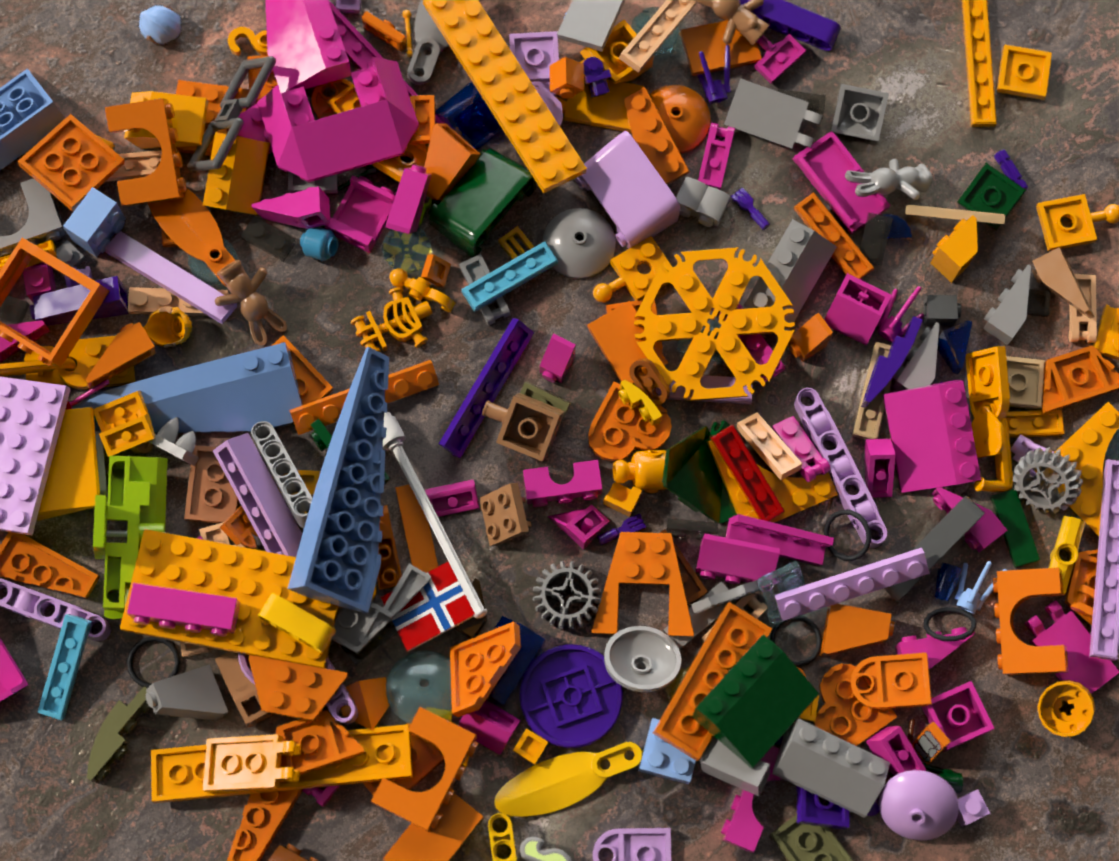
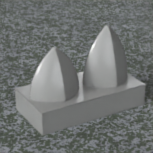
[147,417,199,466]

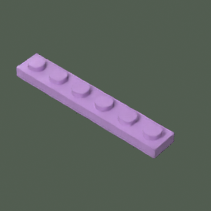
[774,548,930,621]

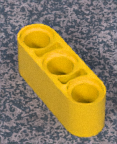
[258,593,337,653]
[488,813,517,861]

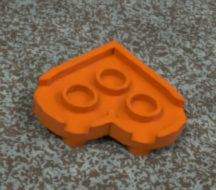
[588,381,672,462]
[813,664,897,746]

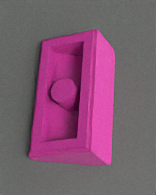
[425,480,480,517]

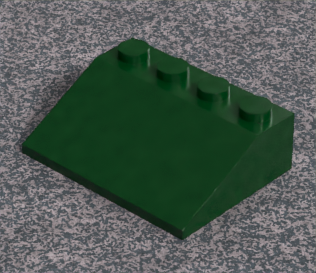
[692,634,819,769]

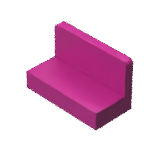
[458,700,521,755]

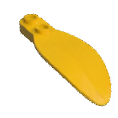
[494,742,642,817]

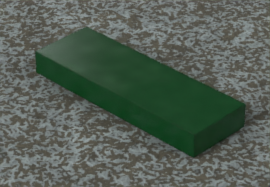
[990,489,1040,568]

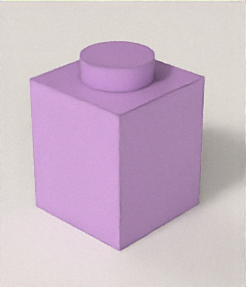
[957,789,990,826]

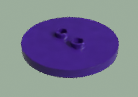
[520,644,623,748]

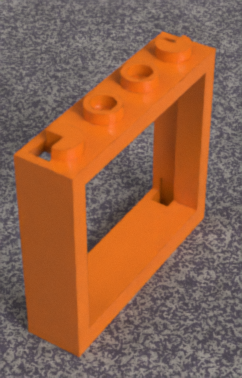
[0,237,109,367]

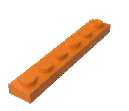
[289,360,439,435]

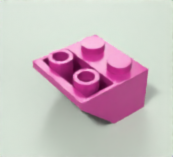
[824,273,892,345]

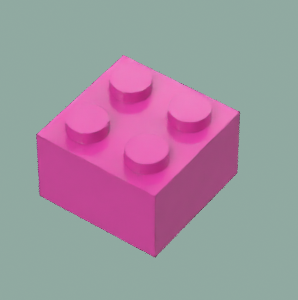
[921,681,994,753]

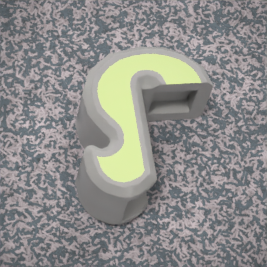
[520,837,571,861]

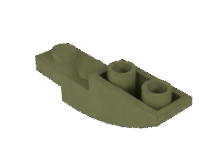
[87,686,151,783]

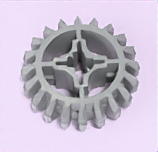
[1013,447,1083,514]
[533,561,601,630]

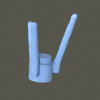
[954,561,1008,614]

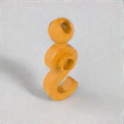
[228,27,268,56]
[389,268,456,312]

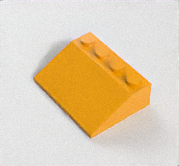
[37,407,100,521]

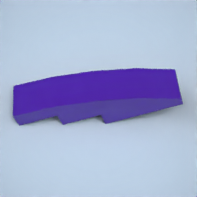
[861,316,923,408]

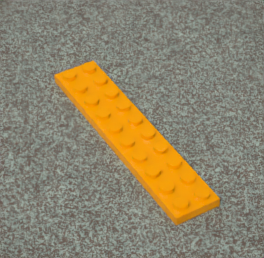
[423,0,587,194]
[151,724,413,803]

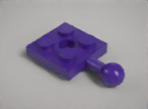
[797,786,880,829]

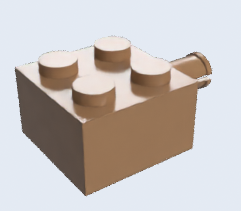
[482,393,565,461]

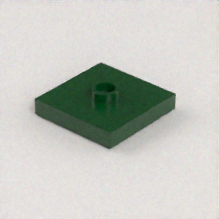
[957,163,1026,231]

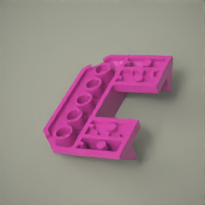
[257,57,419,182]

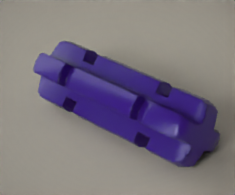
[994,149,1028,190]

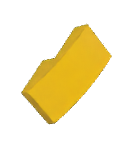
[618,380,662,426]

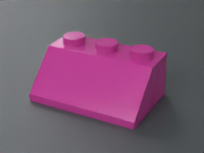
[695,533,780,589]

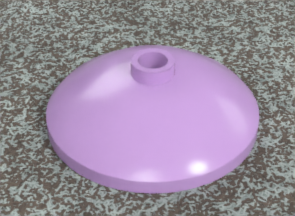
[879,770,959,840]

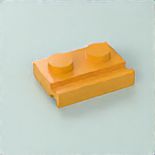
[1093,304,1119,360]

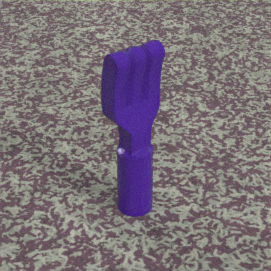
[731,188,770,230]
[597,514,646,545]

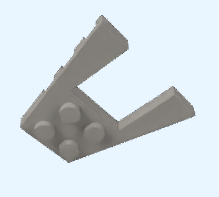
[331,564,431,654]

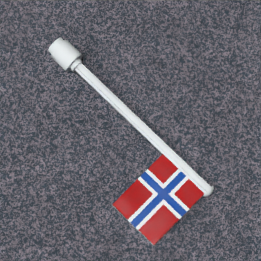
[381,412,488,652]

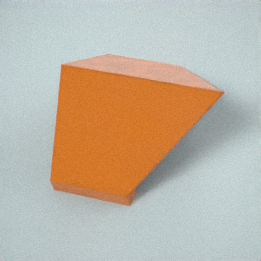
[336,677,393,731]

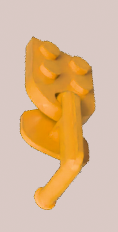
[0,336,136,389]
[965,346,1013,492]

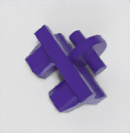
[583,57,611,98]

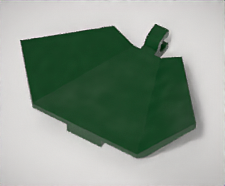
[662,421,737,524]

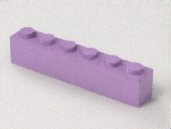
[213,433,302,557]

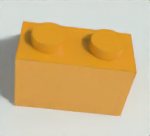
[586,19,654,84]

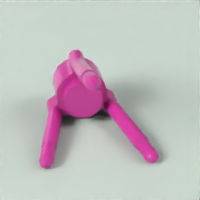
[877,286,924,342]

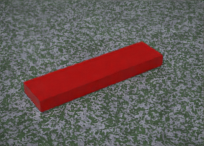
[711,425,785,522]

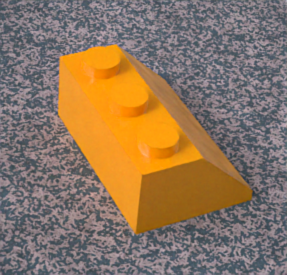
[203,132,270,215]

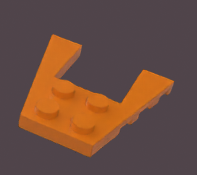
[592,532,694,637]

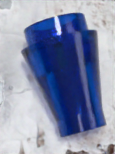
[934,562,962,602]

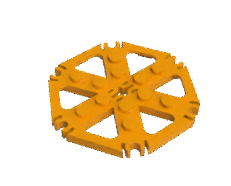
[634,247,795,401]

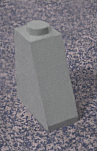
[146,665,228,721]

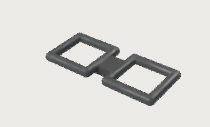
[187,56,276,172]

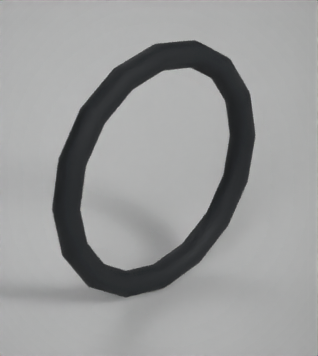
[824,510,871,561]
[923,607,977,641]
[770,616,822,667]
[127,637,180,688]

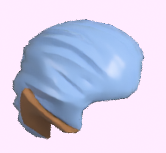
[139,6,181,45]

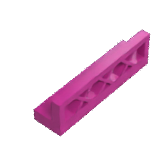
[726,514,834,566]

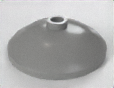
[543,208,616,279]
[604,626,681,692]

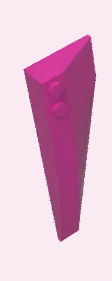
[265,0,351,93]

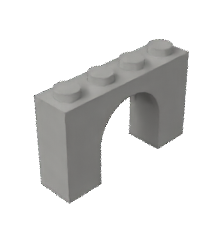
[0,178,67,257]
[699,736,770,796]

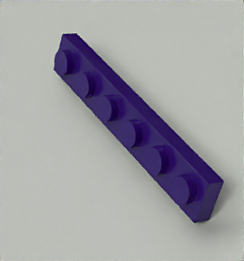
[439,318,534,458]

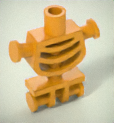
[351,287,433,352]

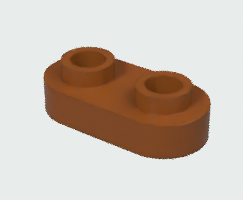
[629,358,670,406]

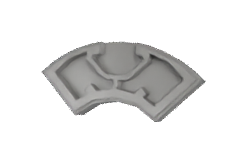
[691,580,762,614]

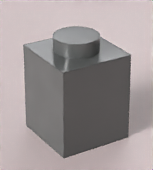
[923,295,961,326]

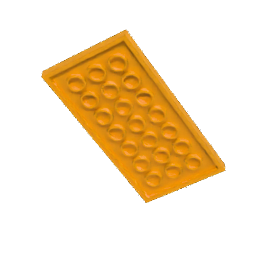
[120,529,339,668]

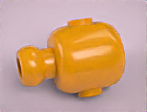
[612,450,666,493]

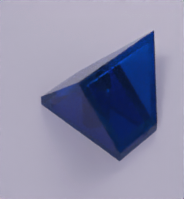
[937,320,973,374]

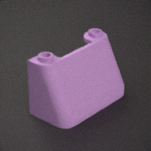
[575,131,680,249]

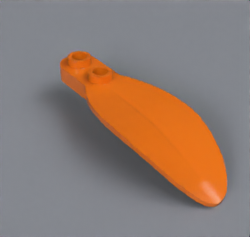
[147,187,235,287]

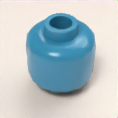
[300,227,338,261]

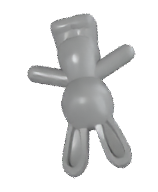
[845,159,933,200]

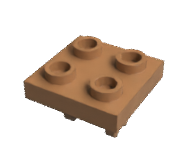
[479,483,532,546]

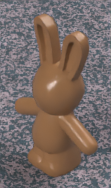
[693,0,769,45]
[215,260,287,346]

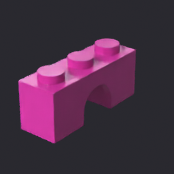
[523,460,602,507]

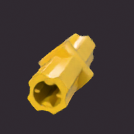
[1049,516,1086,595]

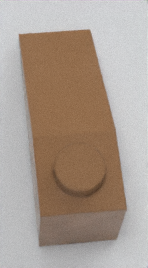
[1032,248,1095,319]

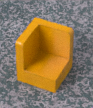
[603,482,642,517]

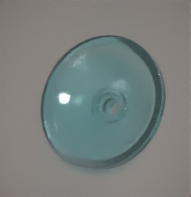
[386,650,453,724]

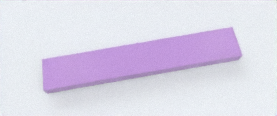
[105,231,237,324]

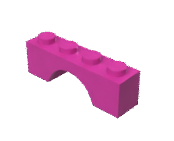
[721,746,782,853]

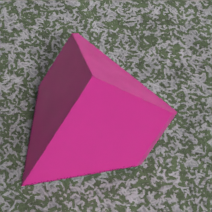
[547,504,610,550]

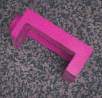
[325,175,395,253]

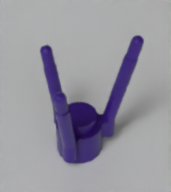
[697,44,731,104]

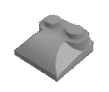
[831,84,889,141]

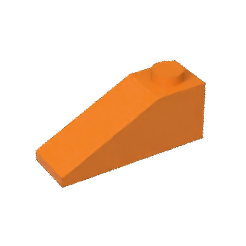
[86,322,156,390]

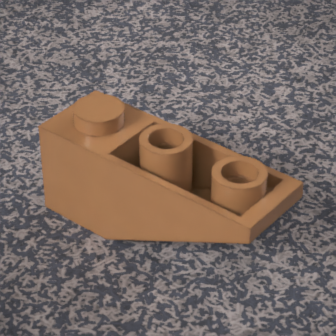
[215,651,273,727]

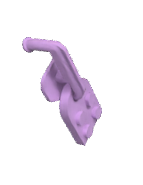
[509,31,563,126]

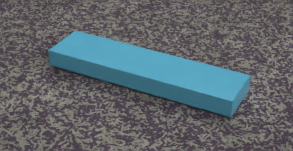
[461,241,558,312]
[37,614,92,720]

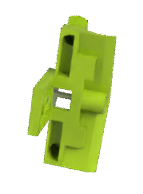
[93,456,168,619]

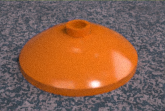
[650,85,711,153]

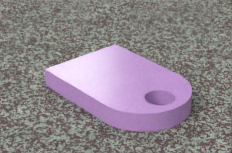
[593,828,671,861]

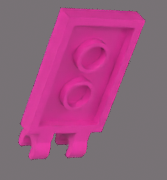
[1025,600,1119,694]

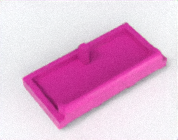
[793,131,891,235]

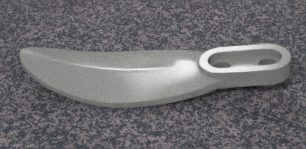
[407,0,449,85]

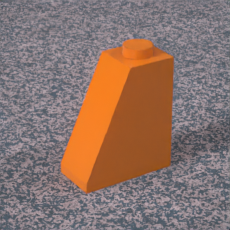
[424,123,481,201]
[820,604,895,657]

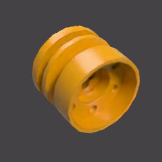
[1037,680,1095,737]

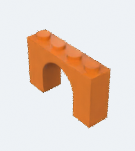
[105,98,186,206]
[993,568,1069,675]
[371,707,479,832]

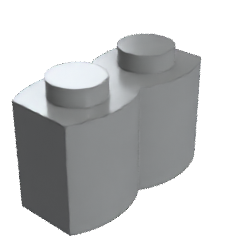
[676,177,731,227]

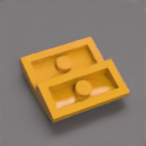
[93,390,155,457]

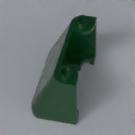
[428,148,536,258]

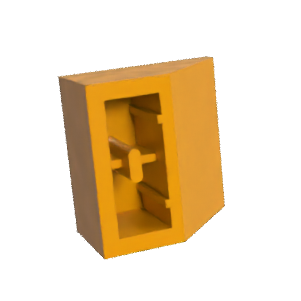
[931,215,978,283]

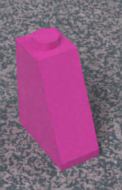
[385,165,432,234]

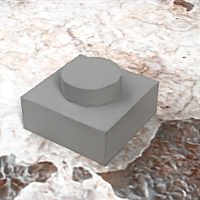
[56,240,86,268]

